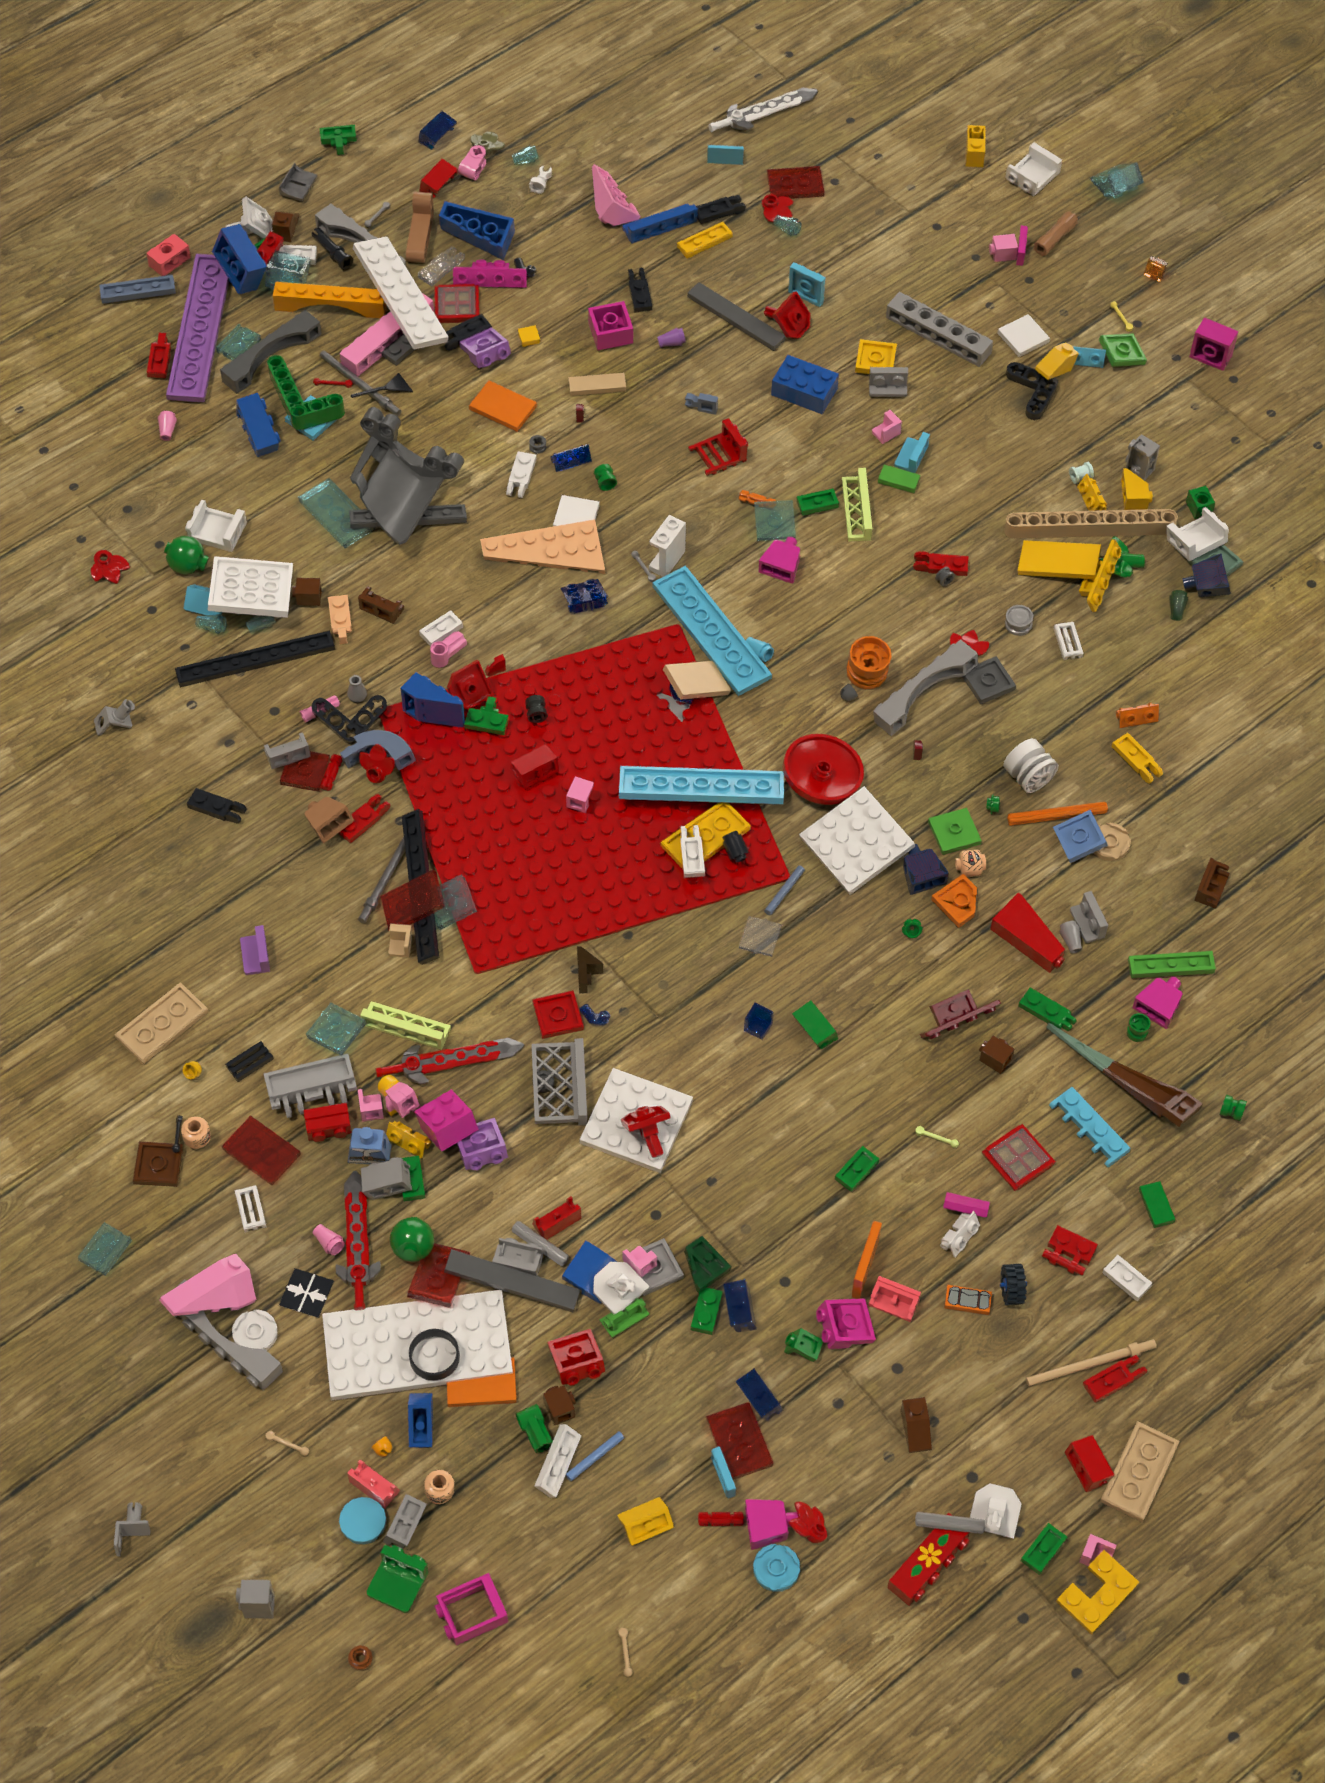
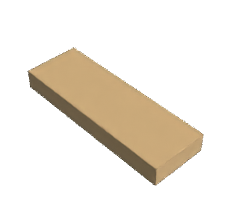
[568,373,626,396]

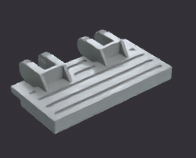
[264,1054,357,1118]

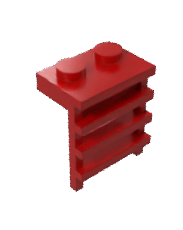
[688,418,748,476]

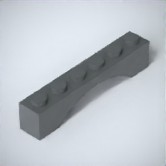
[220,310,322,394]

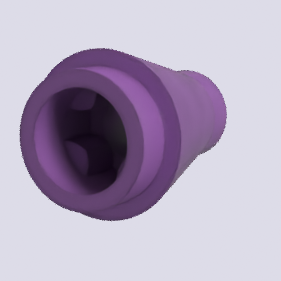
[657,327,686,348]

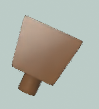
[304,797,355,844]

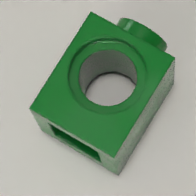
[1186,486,1215,519]

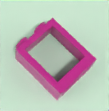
[434,1573,508,1645]

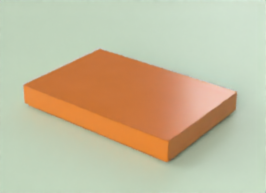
[469,381,537,432]
[852,1221,882,1299]
[447,1357,517,1407]

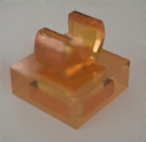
[1144,256,1168,282]

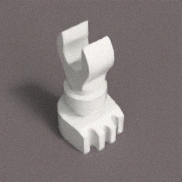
[529,166,552,194]

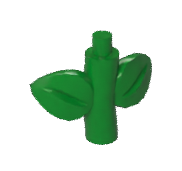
[1099,536,1145,577]

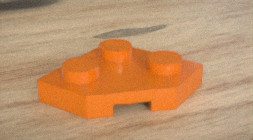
[931,874,977,928]

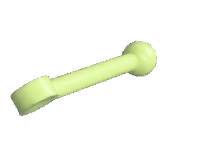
[915,1126,959,1148]

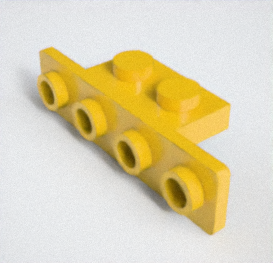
[1079,539,1121,612]

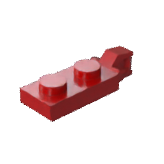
[147,332,171,378]

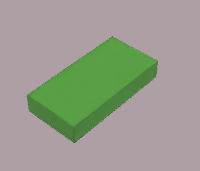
[878,465,920,493]

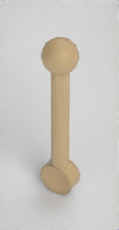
[266,1431,309,1456]
[619,1628,633,1677]

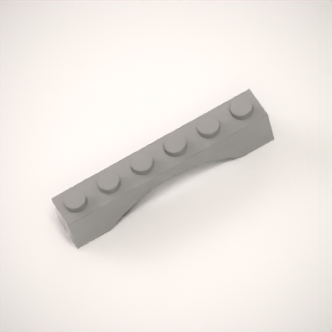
[315,204,406,267]
[873,639,978,736]
[169,1279,283,1391]

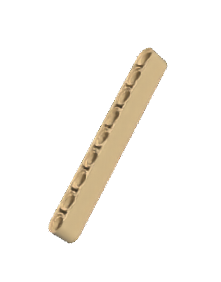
[1004,509,1178,538]

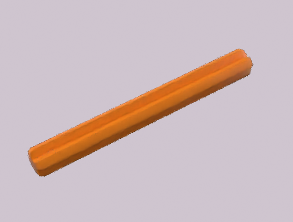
[1007,801,1108,826]

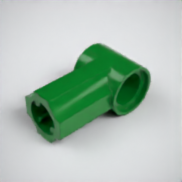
[515,1404,553,1453]

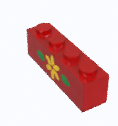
[887,1512,970,1606]

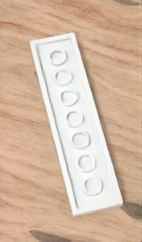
[353,237,448,349]

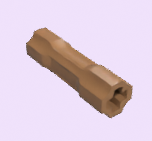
[1034,211,1078,256]

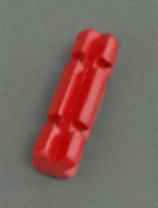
[320,754,342,791]
[698,1512,744,1526]

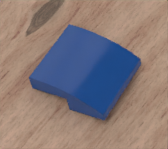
[562,1241,617,1304]

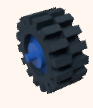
[1000,1263,1027,1305]

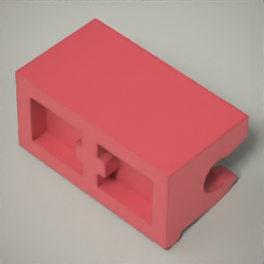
[869,1276,921,1322]
[347,1460,400,1509]

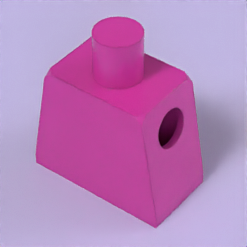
[758,537,801,584]
[1132,977,1183,1029]
[745,1499,798,1550]

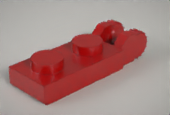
[913,551,969,576]
[339,794,391,843]
[1083,1355,1148,1403]

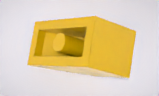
[1035,343,1079,380]
[1121,468,1153,510]

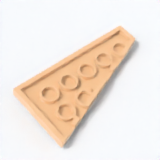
[480,519,605,574]

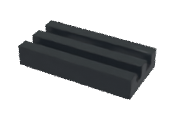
[225,1041,274,1082]

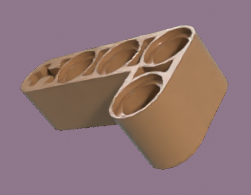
[406,192,434,263]

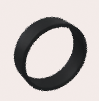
[409,1329,460,1381]

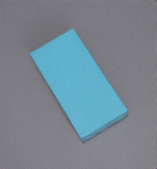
[711,1446,736,1499]

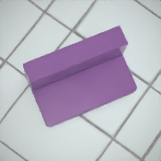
[240,925,270,975]

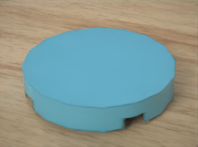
[339,1497,386,1545]
[753,1544,800,1592]

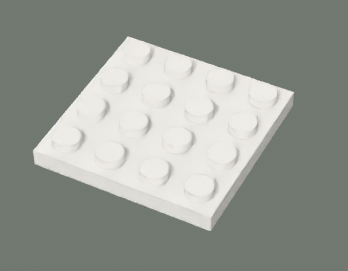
[208,556,293,618]
[799,786,915,895]
[580,1068,693,1173]

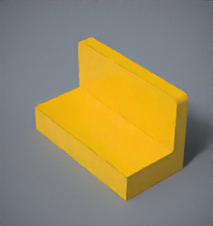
[617,1497,674,1546]

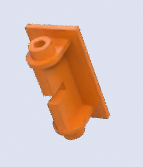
[1116,703,1159,728]

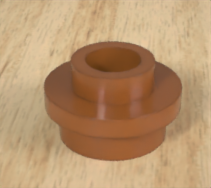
[348,1645,372,1670]

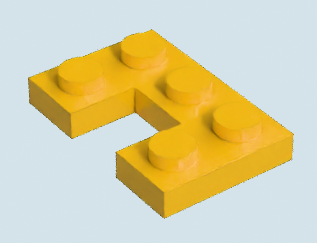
[1056,1550,1139,1635]

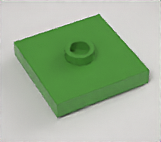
[1099,333,1147,367]
[928,808,982,855]

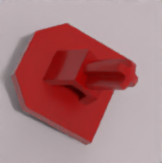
[764,291,811,339]
[447,660,494,710]
[621,1106,671,1158]

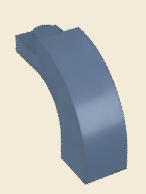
[340,730,416,771]

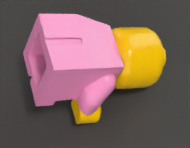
[378,1075,420,1118]

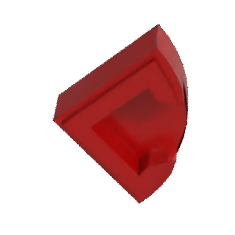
[485,654,506,677]

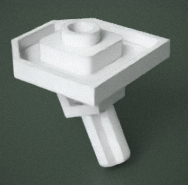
[226,197,273,239]
[593,1262,650,1315]
[970,1483,1022,1538]

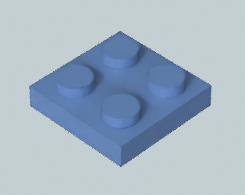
[1053,810,1108,863]

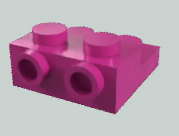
[816,1299,876,1349]

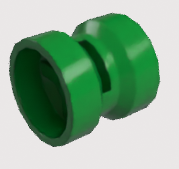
[594,464,617,491]
[1126,1013,1151,1042]
[1219,1094,1247,1122]

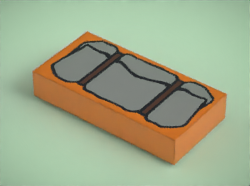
[944,1285,992,1315]

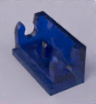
[418,111,457,150]
[723,1279,757,1332]
[736,1368,783,1421]

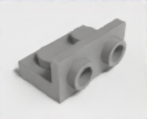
[869,367,908,397]
[1070,891,1108,943]

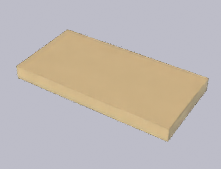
[115,982,209,1065]
[1100,1421,1180,1522]

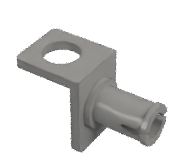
[94,699,135,736]
[114,1502,150,1556]

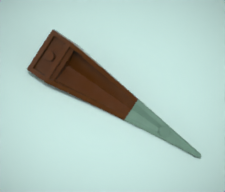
[1047,1023,1203,1127]

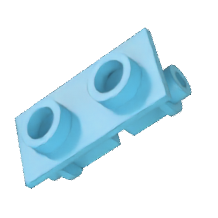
[1072,346,1106,368]

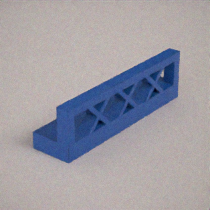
[622,203,697,244]

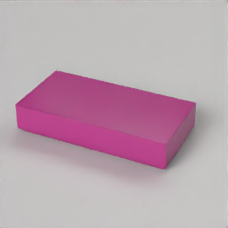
[1016,225,1028,266]
[943,1192,990,1218]

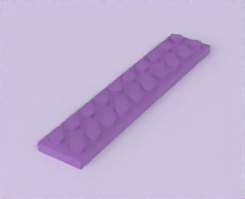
[166,254,229,402]

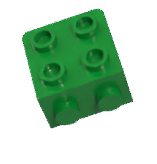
[366,1545,429,1613]

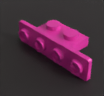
[453,260,527,288]

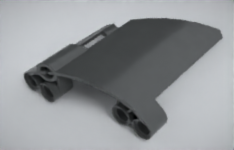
[350,407,464,545]

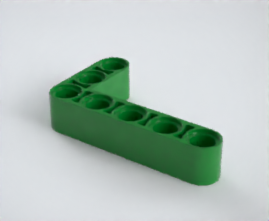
[267,355,345,430]

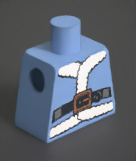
[347,1127,391,1164]

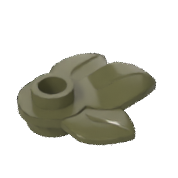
[470,132,505,155]

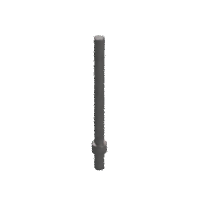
[320,350,402,417]
[358,836,405,923]

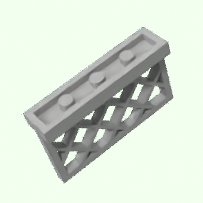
[532,1038,587,1126]

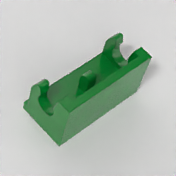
[792,1000,838,1049]

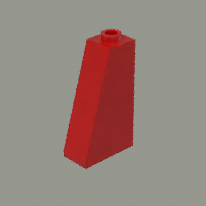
[990,892,1065,973]

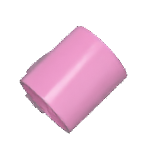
[430,631,467,668]

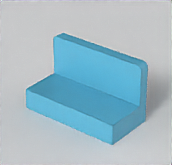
[707,145,744,165]
[894,432,930,473]
[184,584,222,618]

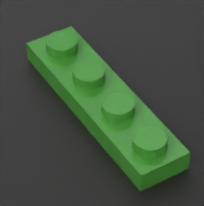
[1128,951,1216,978]

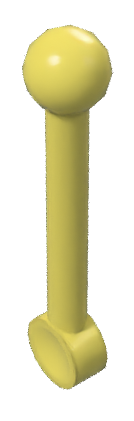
[1110,302,1133,331]

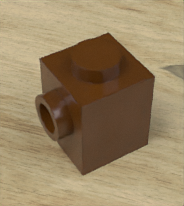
[292,578,322,606]
[979,1035,1015,1074]
[543,1385,576,1426]

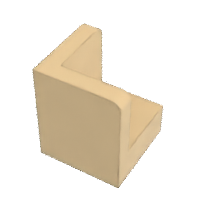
[388,924,412,958]

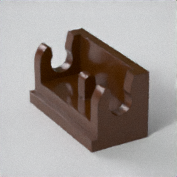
[358,586,404,624]
[1194,858,1230,908]

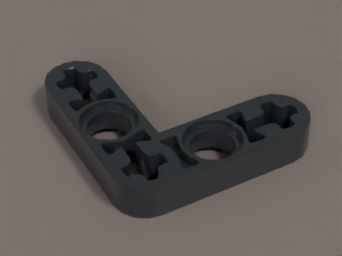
[1006,362,1058,420]
[312,695,387,744]

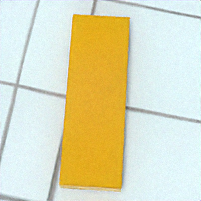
[677,222,733,259]

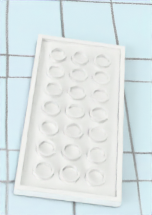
[322,1290,513,1401]

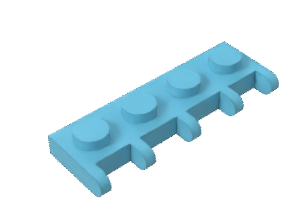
[1049,1087,1130,1167]

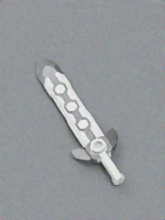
[708,88,817,132]

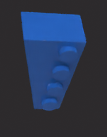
[439,201,515,260]

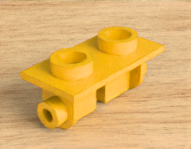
[1077,474,1107,511]
[386,1121,432,1159]

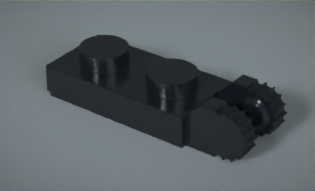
[696,195,746,224]
[628,268,652,312]
[444,314,492,351]
[187,788,247,824]

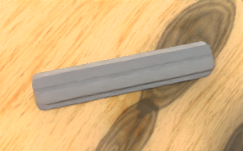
[512,1221,569,1266]
[915,1512,985,1534]

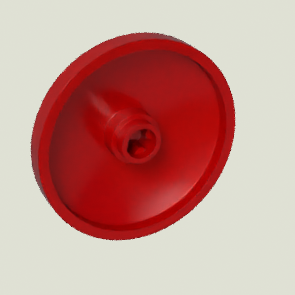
[783,734,864,805]

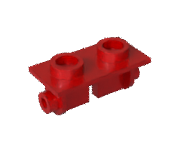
[257,231,284,269]

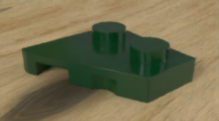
[684,1236,731,1293]

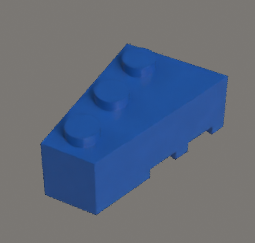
[236,393,281,457]

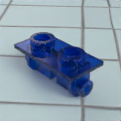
[550,444,592,472]

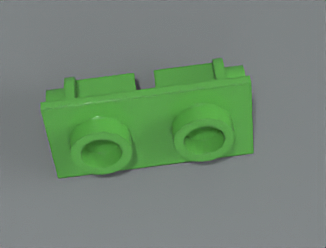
[600,1298,650,1338]

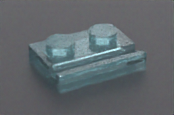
[216,324,261,361]
[78,1222,131,1276]

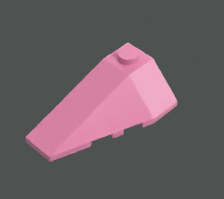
[592,164,640,226]
[160,1254,256,1316]

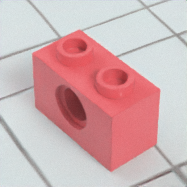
[146,234,191,276]

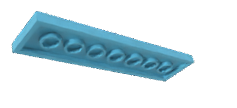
[653,566,772,696]
[619,766,784,804]

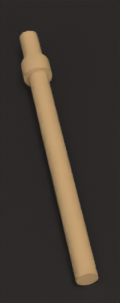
[1026,1339,1157,1386]

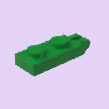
[1018,987,1077,1031]

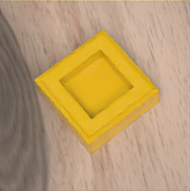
[518,325,540,347]

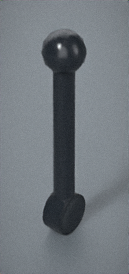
[172,1115,183,1153]

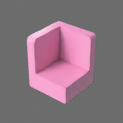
[872,410,902,444]
[566,777,594,813]
[358,1089,384,1122]
[623,1246,657,1278]
[1079,1534,1116,1566]

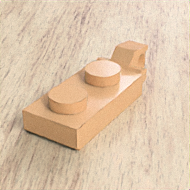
[328,595,352,644]

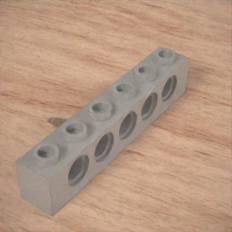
[886,292,993,367]

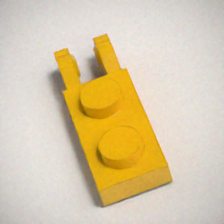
[1111,733,1163,784]

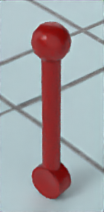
[313,378,352,388]

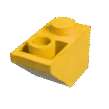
[965,125,986,167]

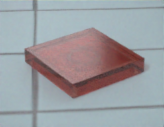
[280,751,330,792]

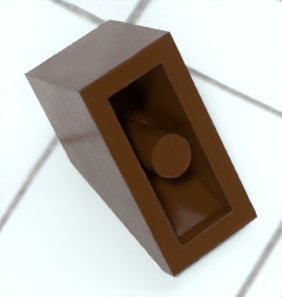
[271,211,299,242]
[900,1397,932,1453]

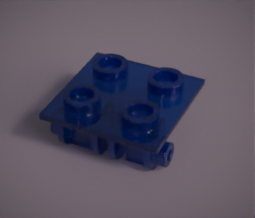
[561,579,608,614]

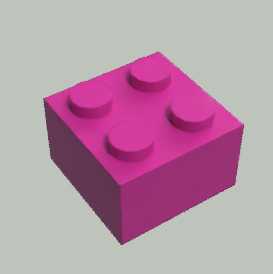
[588,301,633,350]
[1189,317,1239,371]
[415,1089,479,1152]

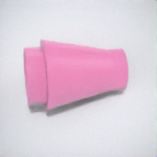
[158,411,177,441]
[313,1224,345,1255]

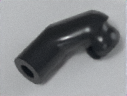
[514,257,536,278]

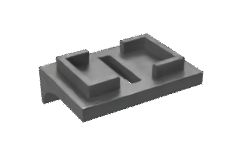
[279,163,318,201]

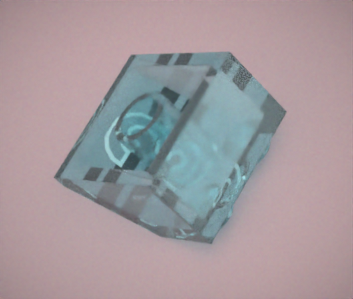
[1090,162,1144,199]
[265,251,311,290]

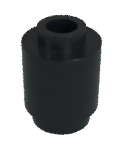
[722,831,749,863]

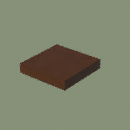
[133,1141,184,1187]

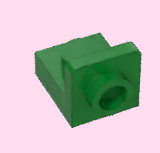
[784,1328,823,1362]

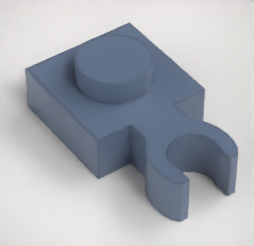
[685,393,718,415]

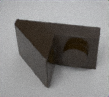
[577,946,604,994]

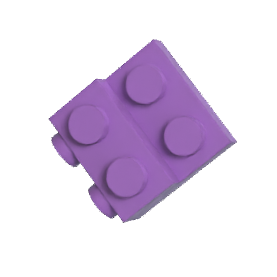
[459,327,511,368]
[457,1118,508,1170]

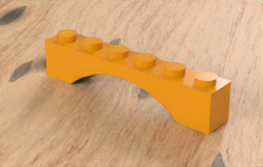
[273,282,387,319]

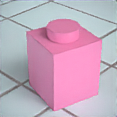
[989,234,1018,262]

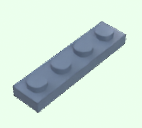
[99,275,176,304]

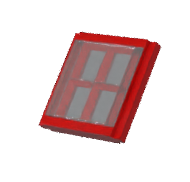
[435,284,479,323]
[982,1124,1056,1191]

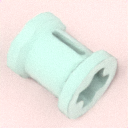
[1069,462,1094,484]

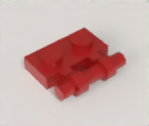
[1042,1225,1098,1276]

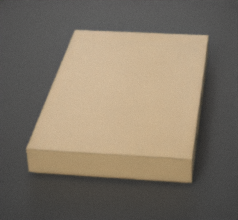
[663,661,731,699]

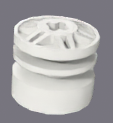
[1003,738,1059,793]

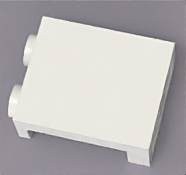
[1006,143,1062,196]
[186,500,247,552]
[1167,507,1229,561]
[649,515,686,577]

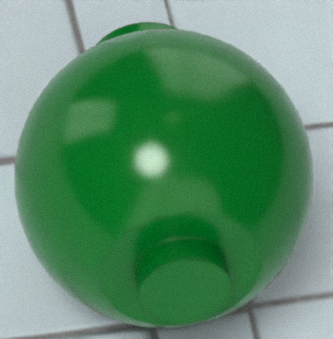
[164,536,209,575]
[390,1217,434,1262]

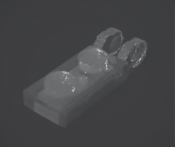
[418,246,465,287]

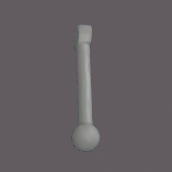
[364,202,390,227]
[631,551,656,582]

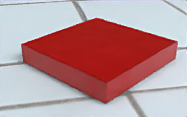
[532,990,584,1039]

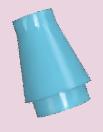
[746,637,774,662]

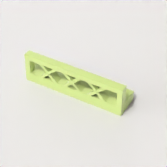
[842,468,872,542]
[360,1001,451,1050]

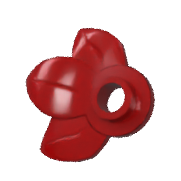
[762,194,794,223]
[91,550,130,584]
[950,630,989,656]
[359,744,395,783]
[788,1501,827,1543]

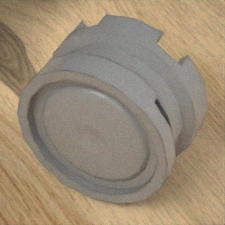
[1005,605,1033,636]

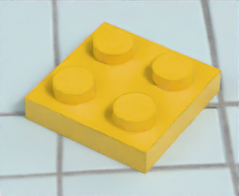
[855,339,897,374]

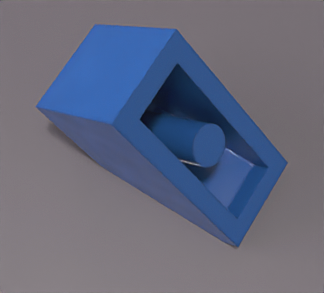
[408,1393,433,1447]

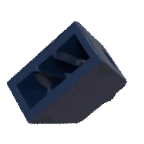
[1182,553,1231,597]
[903,844,949,895]

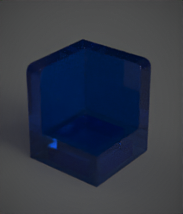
[744,1002,774,1040]

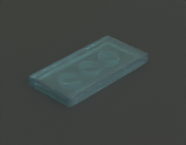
[298,478,376,548]

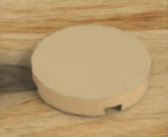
[1093,823,1131,861]

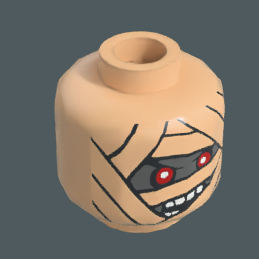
[955,850,986,877]
[181,1117,211,1149]
[424,1470,454,1504]

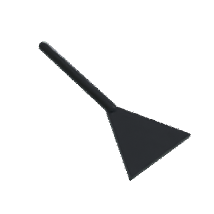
[351,373,413,398]

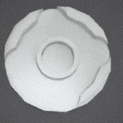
[232,1310,278,1351]

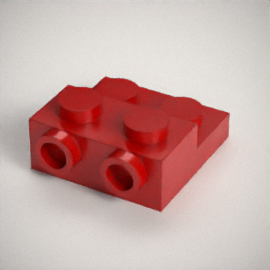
[547,1329,605,1386]

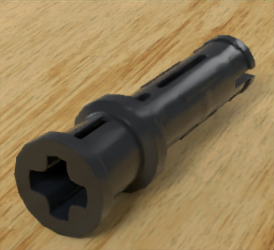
[312,228,354,270]

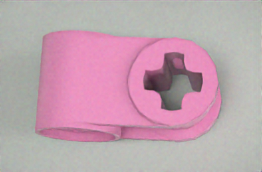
[458,145,486,181]

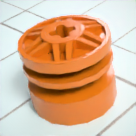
[846,636,892,689]

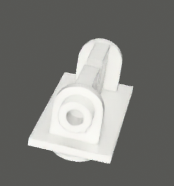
[940,1211,980,1258]

